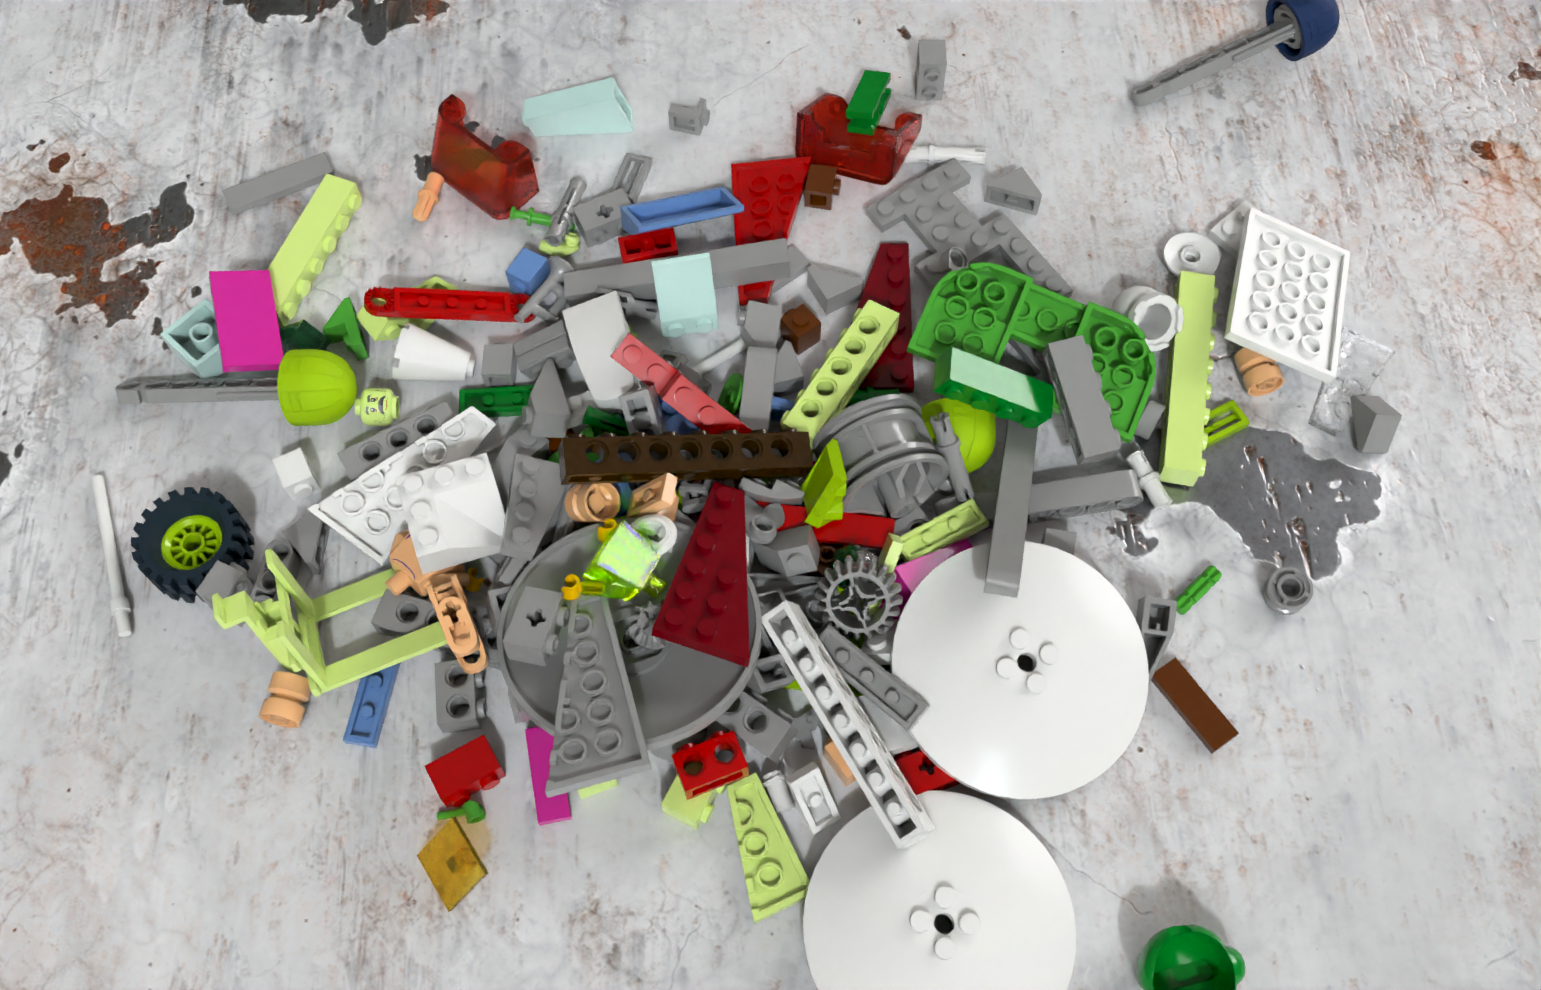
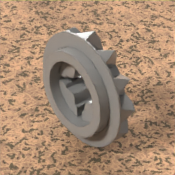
[629,599,672,649]

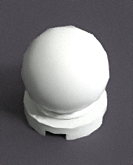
[1111,286,1184,351]

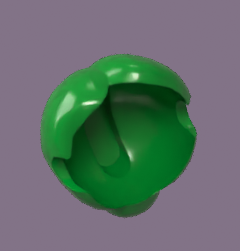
[1136,924,1246,990]

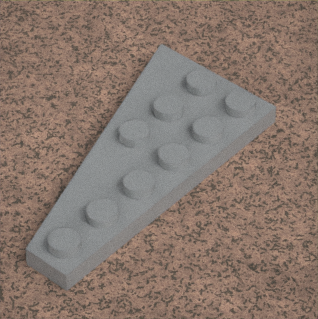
[545,592,652,798]

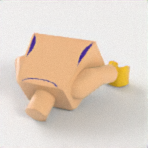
[385,529,484,596]

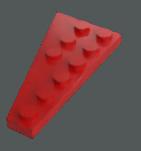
[731,156,812,306]

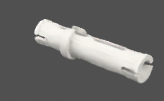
[904,144,986,166]

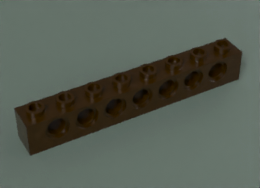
[558,428,813,485]

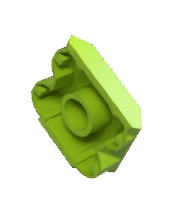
[801,439,847,528]

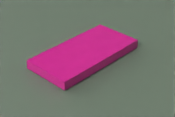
[209,270,284,372]

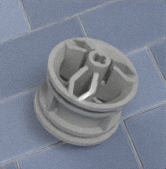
[812,394,949,518]

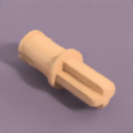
[412,172,444,222]

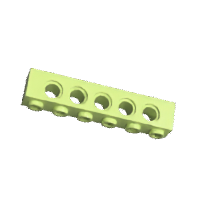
[780,300,900,455]

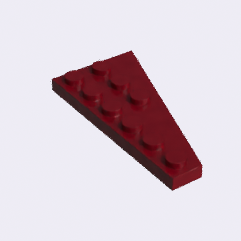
[838,243,914,393]

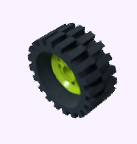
[131,487,255,603]

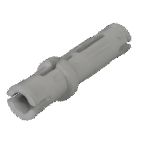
[545,177,587,247]
[930,412,975,502]

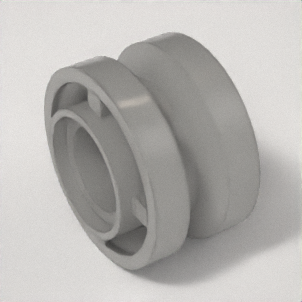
[1263,567,1313,615]

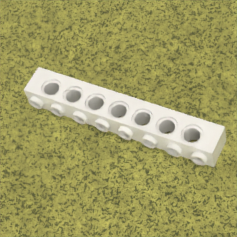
[762,600,936,849]

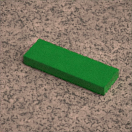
[459,385,534,418]

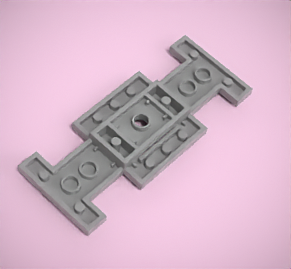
[866,158,1073,385]

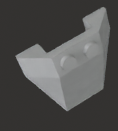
[746,573,854,694]

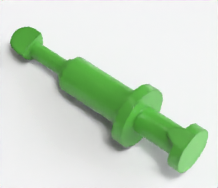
[510,206,575,231]

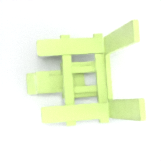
[212,548,448,697]

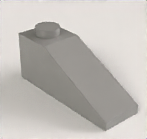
[521,359,571,438]

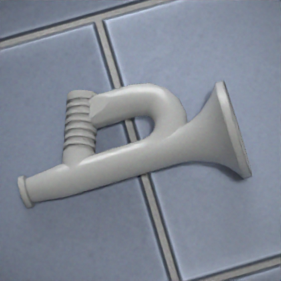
[514,256,575,325]

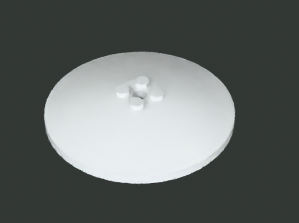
[890,541,1149,800]
[802,790,1076,990]

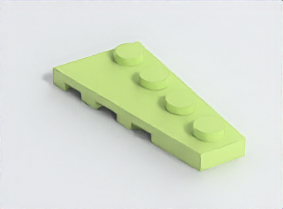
[727,773,810,924]

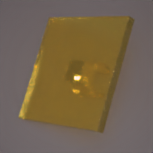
[417,817,488,912]

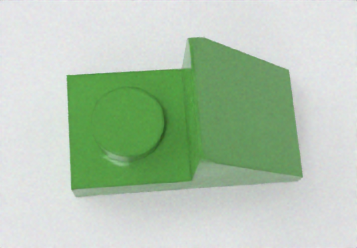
[323,297,369,361]

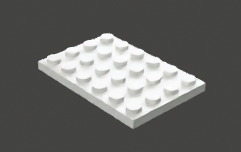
[1224,208,1350,384]

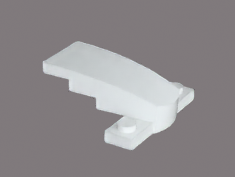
[562,291,672,429]

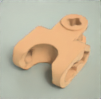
[426,574,489,674]

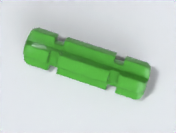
[1174,565,1222,615]

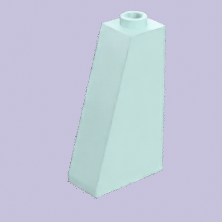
[521,77,633,136]

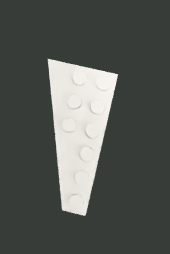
[307,406,496,566]

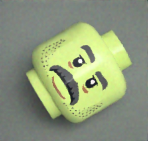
[355,388,400,426]

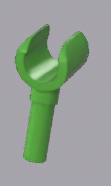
[437,800,485,824]

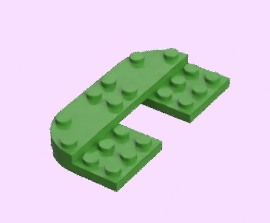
[906,262,1156,444]

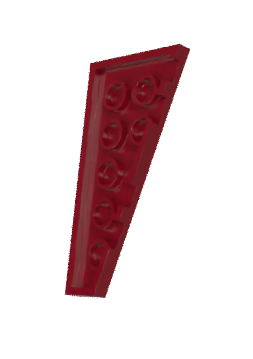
[652,482,750,667]

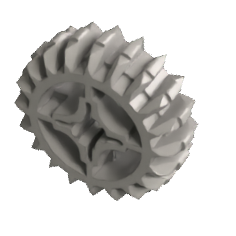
[815,554,903,641]

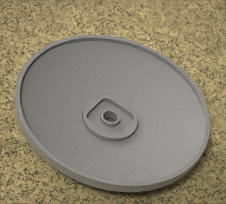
[497,517,762,750]

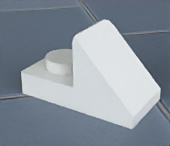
[785,762,841,835]

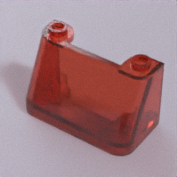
[795,93,923,185]
[430,94,539,220]

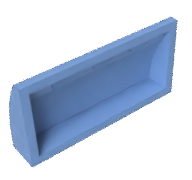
[620,186,744,235]

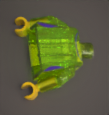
[561,518,666,601]

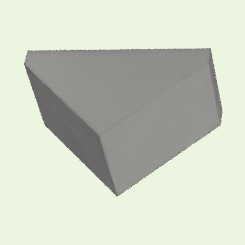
[984,167,1042,215]
[807,266,864,315]
[773,340,804,397]
[1350,395,1402,454]
[282,512,331,574]

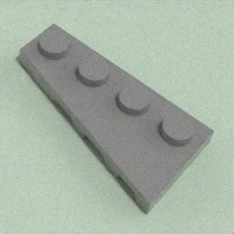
[500,453,566,561]

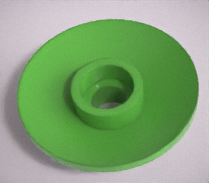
[717,373,743,416]

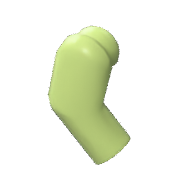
[539,232,581,258]

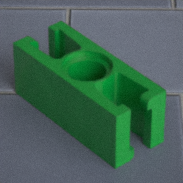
[846,70,891,135]

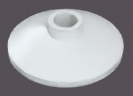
[1163,232,1220,277]

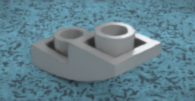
[738,477,805,506]

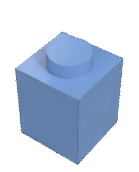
[505,247,550,296]

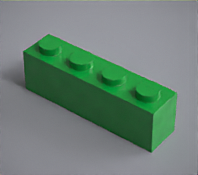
[933,347,1053,429]

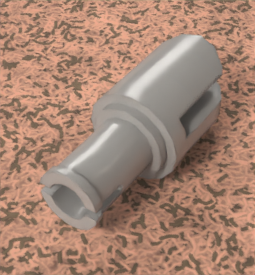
[596,287,657,321]

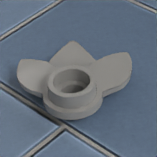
[745,495,785,544]

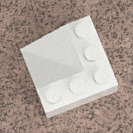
[394,453,505,575]

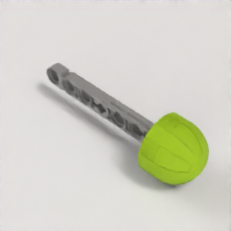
[921,246,996,475]
[115,349,357,426]

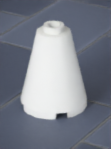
[392,323,476,381]

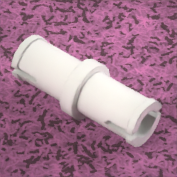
[1126,450,1173,511]

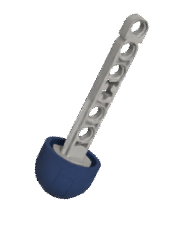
[1131,0,1340,107]

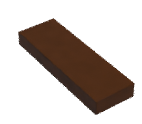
[1151,657,1239,754]

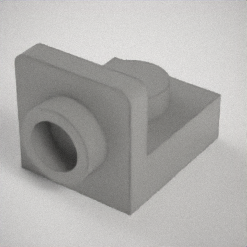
[668,98,710,136]

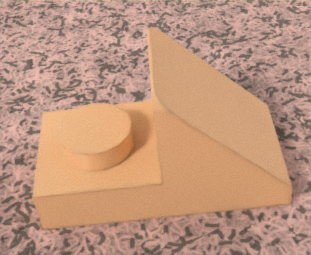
[626,472,679,521]

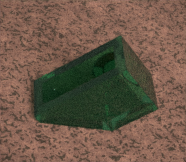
[279,319,332,355]

